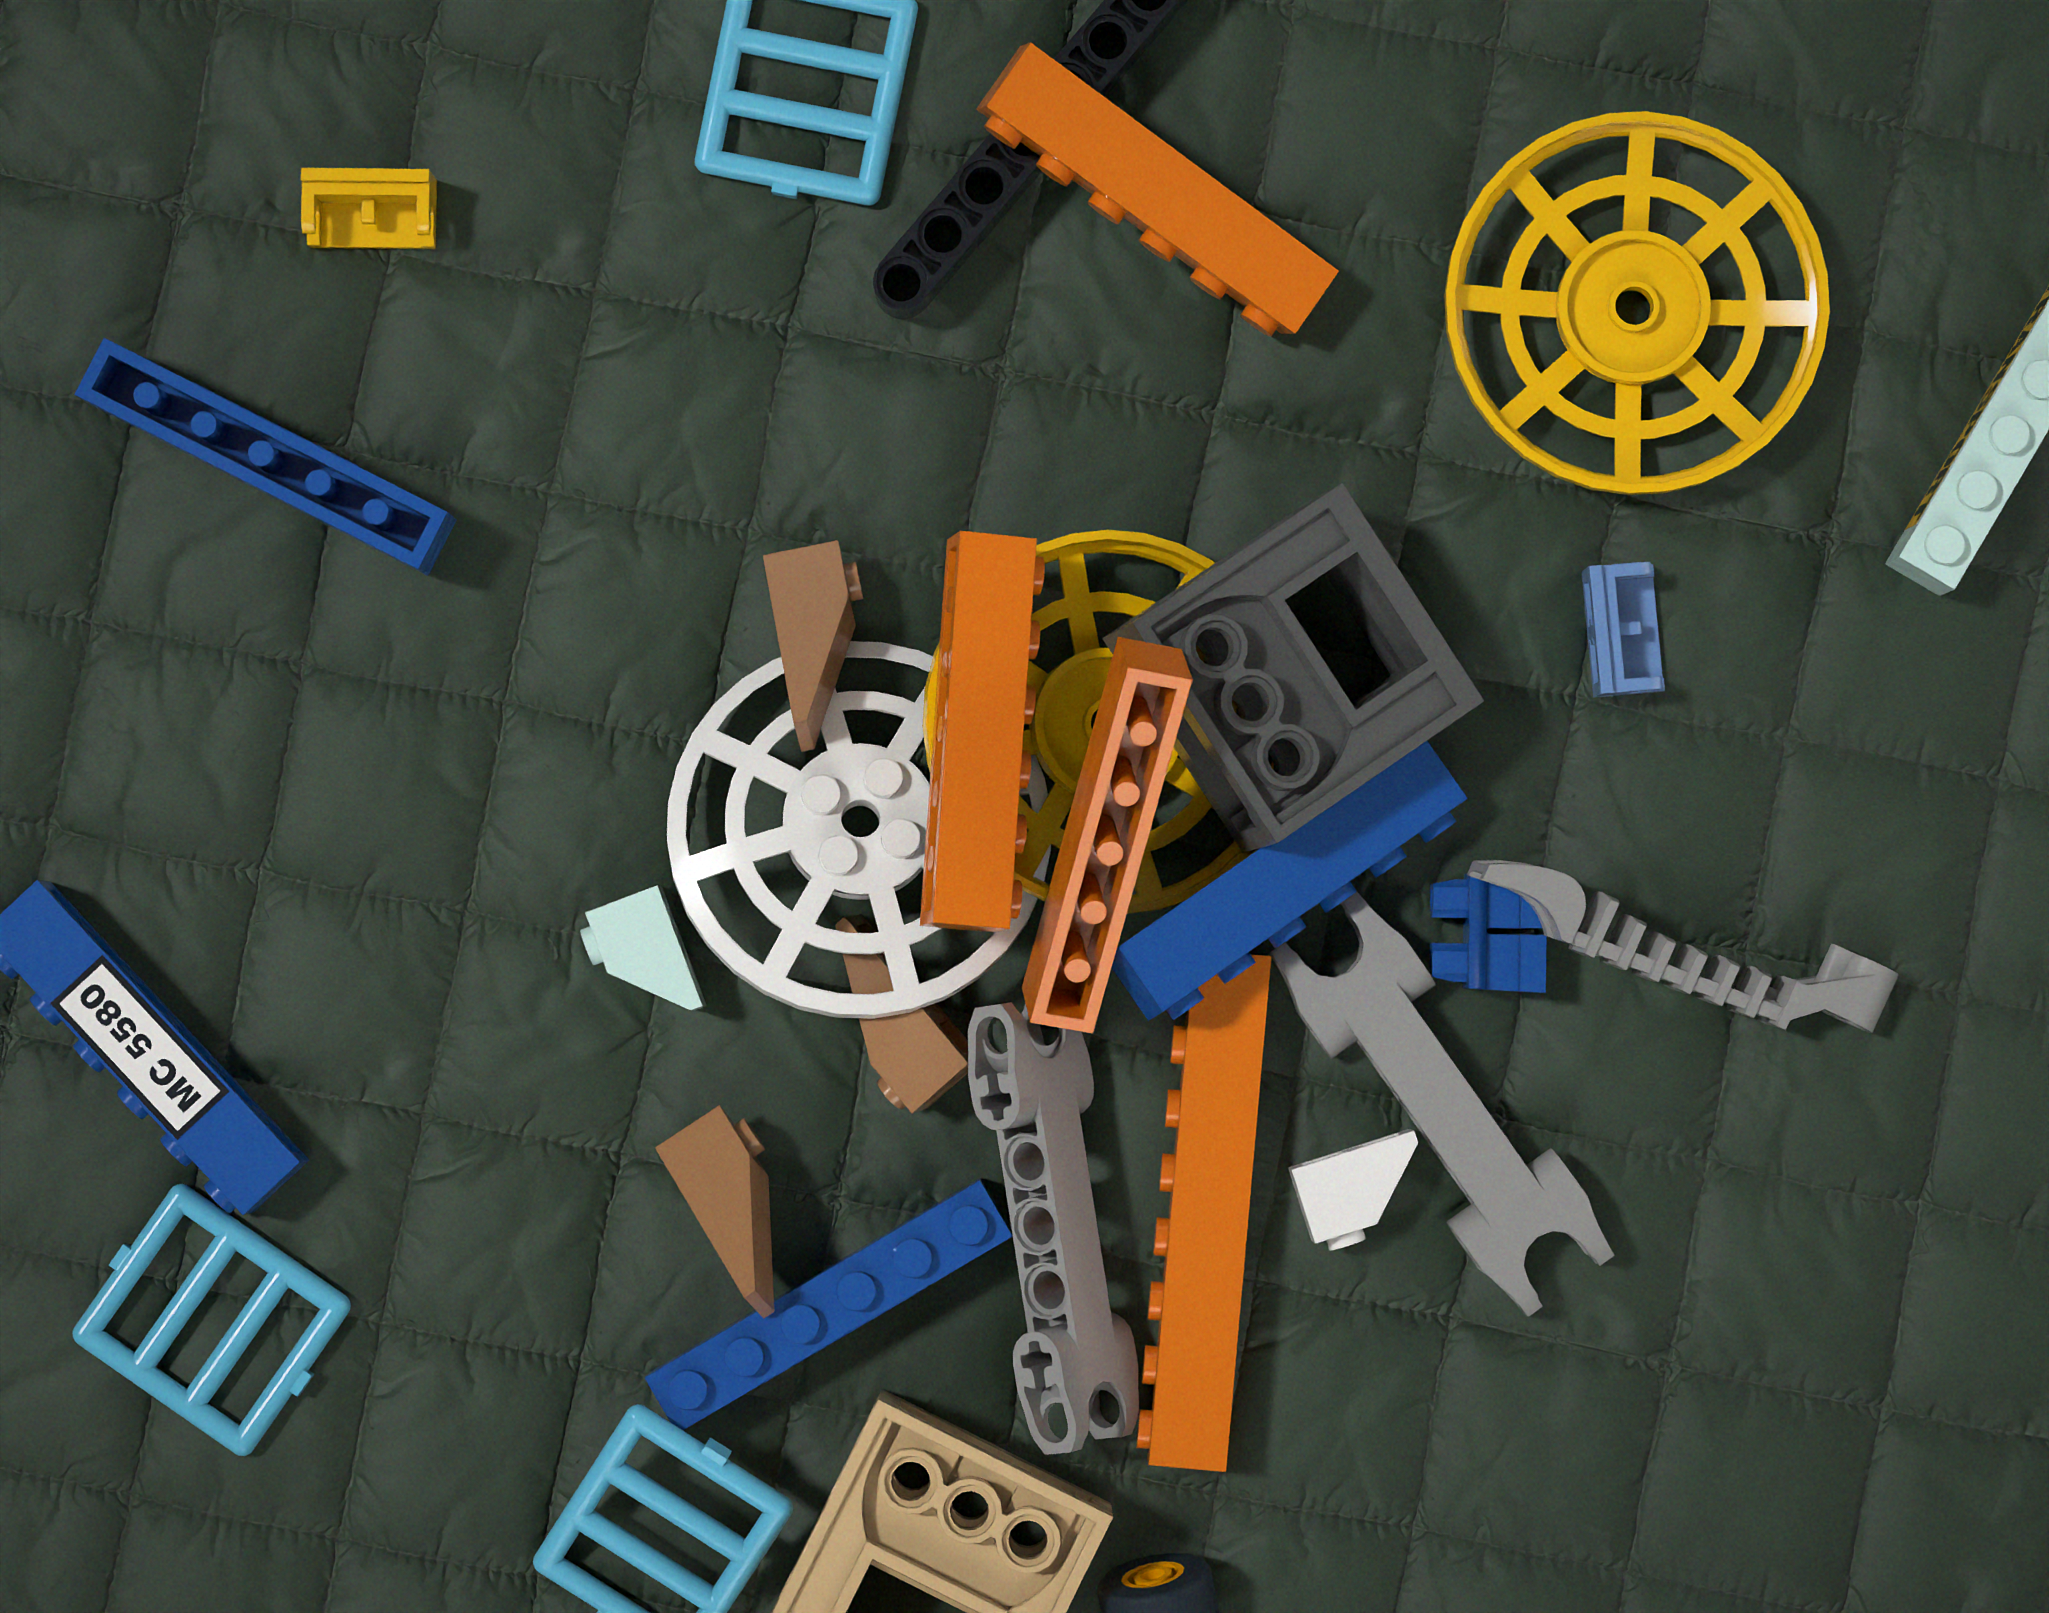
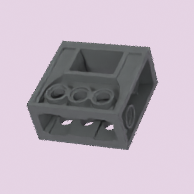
[1102,483,1484,853]

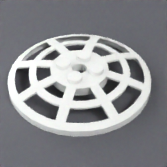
[667,641,1051,1019]

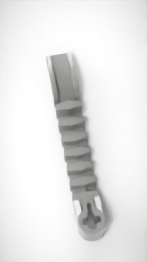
[1467,860,1899,1033]

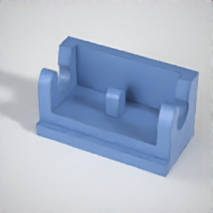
[1581,562,1665,698]

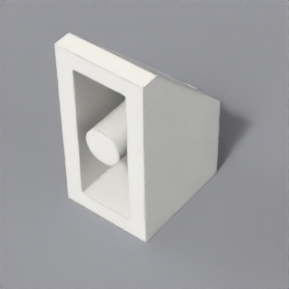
[1288,1129,1418,1251]

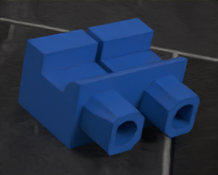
[1429,873,1547,993]

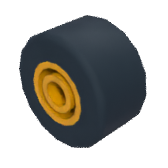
[1097,1553,1220,1613]

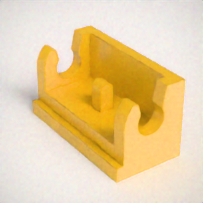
[301,168,437,249]

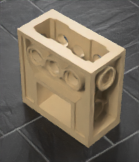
[771,1389,1113,1613]

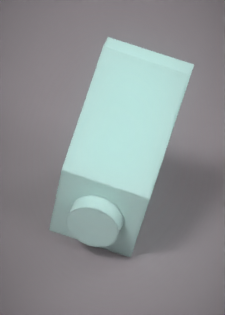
[580,885,707,1010]

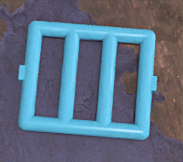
[694,0,918,206]
[72,1184,351,1456]
[533,1404,794,1613]

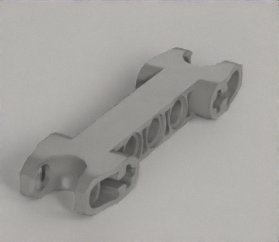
[1269,892,1615,1317]
[968,1002,1139,1455]

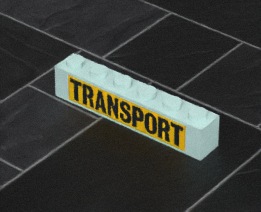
[1885,286,2049,596]

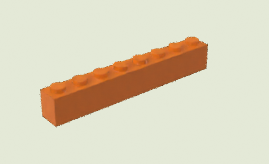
[1136,955,1271,1472]

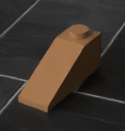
[763,540,863,752]
[835,914,968,1113]
[655,1105,774,1319]

